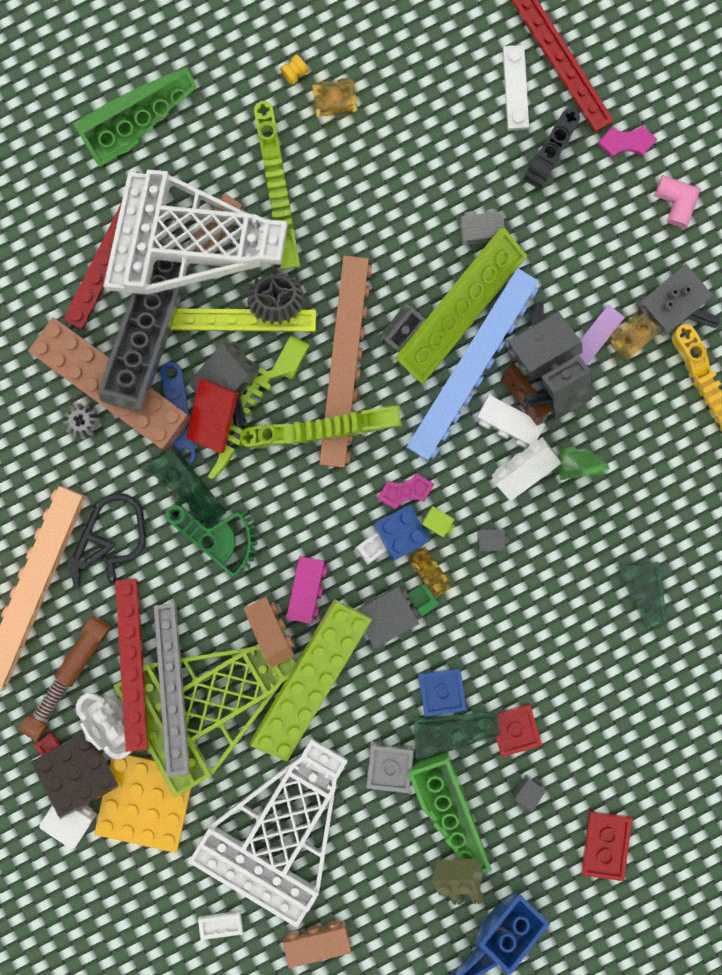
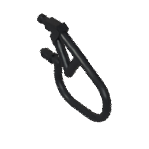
[68,493,146,588]

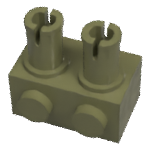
[432,858,484,905]

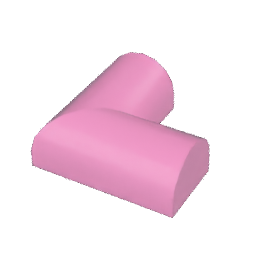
[654,175,701,229]

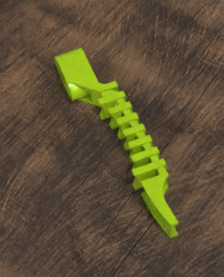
[254,101,300,270]
[208,335,310,480]
[240,406,402,449]

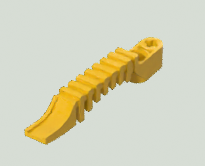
[671,324,722,432]

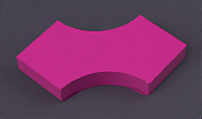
[597,126,657,158]
[377,473,434,509]

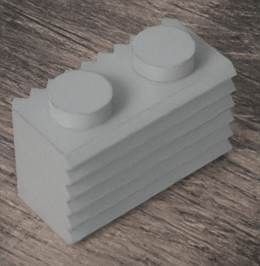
[460,209,505,245]

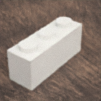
[476,395,545,449]
[492,437,562,501]

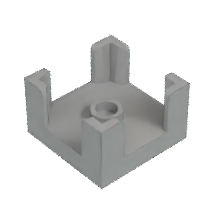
[366,741,414,793]

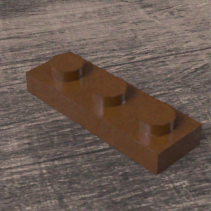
[501,364,552,426]

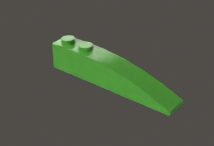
[73,67,197,167]
[557,446,609,480]
[408,748,492,873]

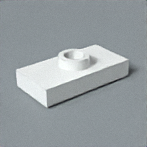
[355,532,387,565]
[198,911,243,940]

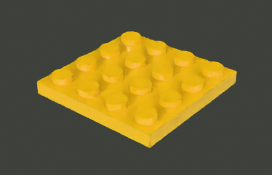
[94,754,192,853]

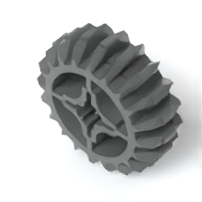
[247,271,304,325]

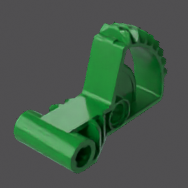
[166,504,258,576]

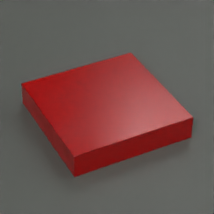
[489,704,542,757]

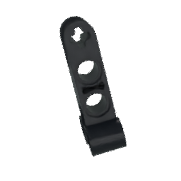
[523,108,580,190]

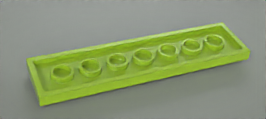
[394,228,527,384]
[250,599,372,762]

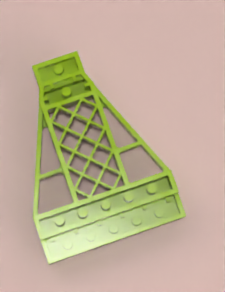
[114,646,296,798]

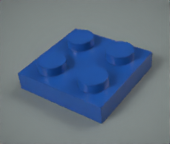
[373,505,430,561]
[418,668,467,717]

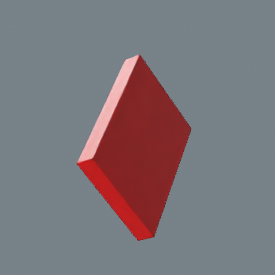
[186,378,238,454]
[581,811,632,881]

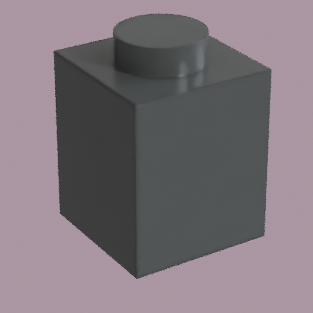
[477,529,509,551]
[512,774,546,812]

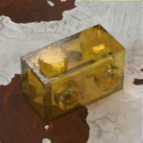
[312,78,357,117]
[608,313,661,361]

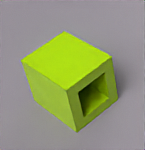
[421,506,455,537]

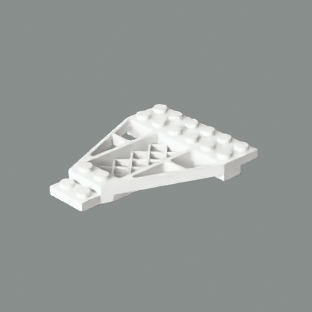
[104,170,288,295]
[188,738,348,928]

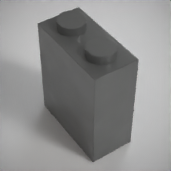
[356,586,420,648]

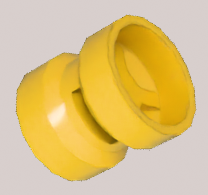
[280,54,309,85]

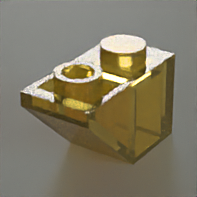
[408,547,453,598]

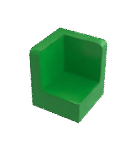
[408,583,439,616]

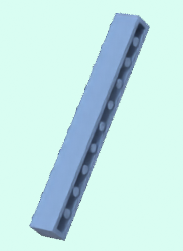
[406,268,539,461]

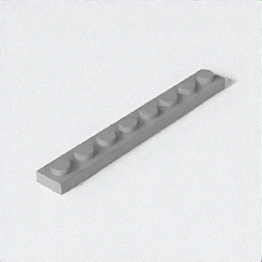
[154,603,190,778]

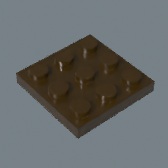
[31,733,119,820]

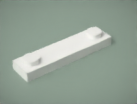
[502,45,529,131]

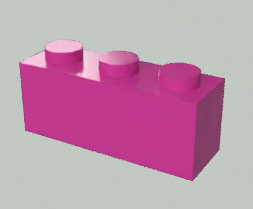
[286,556,328,624]

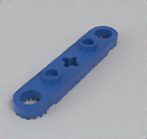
[161,362,196,465]

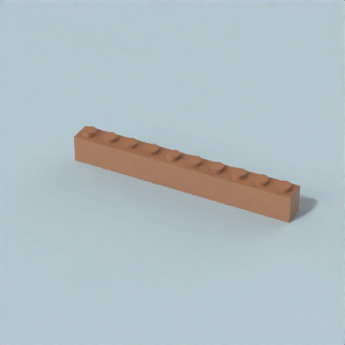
[319,256,372,468]

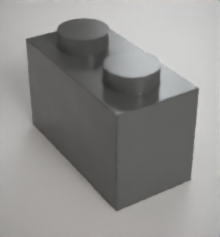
[379,304,426,352]

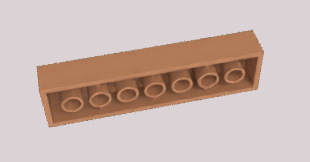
[28,317,191,452]

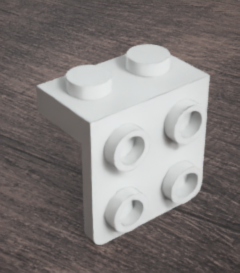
[40,803,97,849]

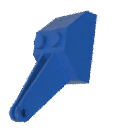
[451,893,550,975]

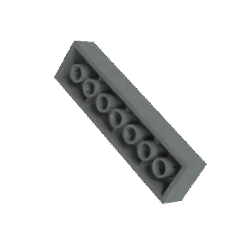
[98,243,193,413]

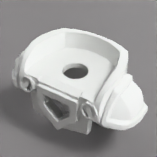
[76,692,131,759]

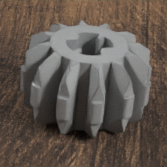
[63,403,100,439]

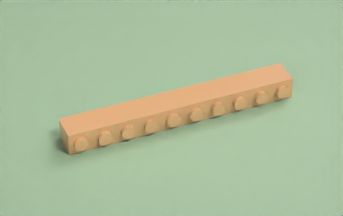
[0,486,87,692]

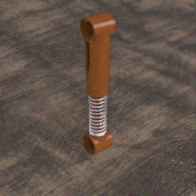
[18,615,112,742]

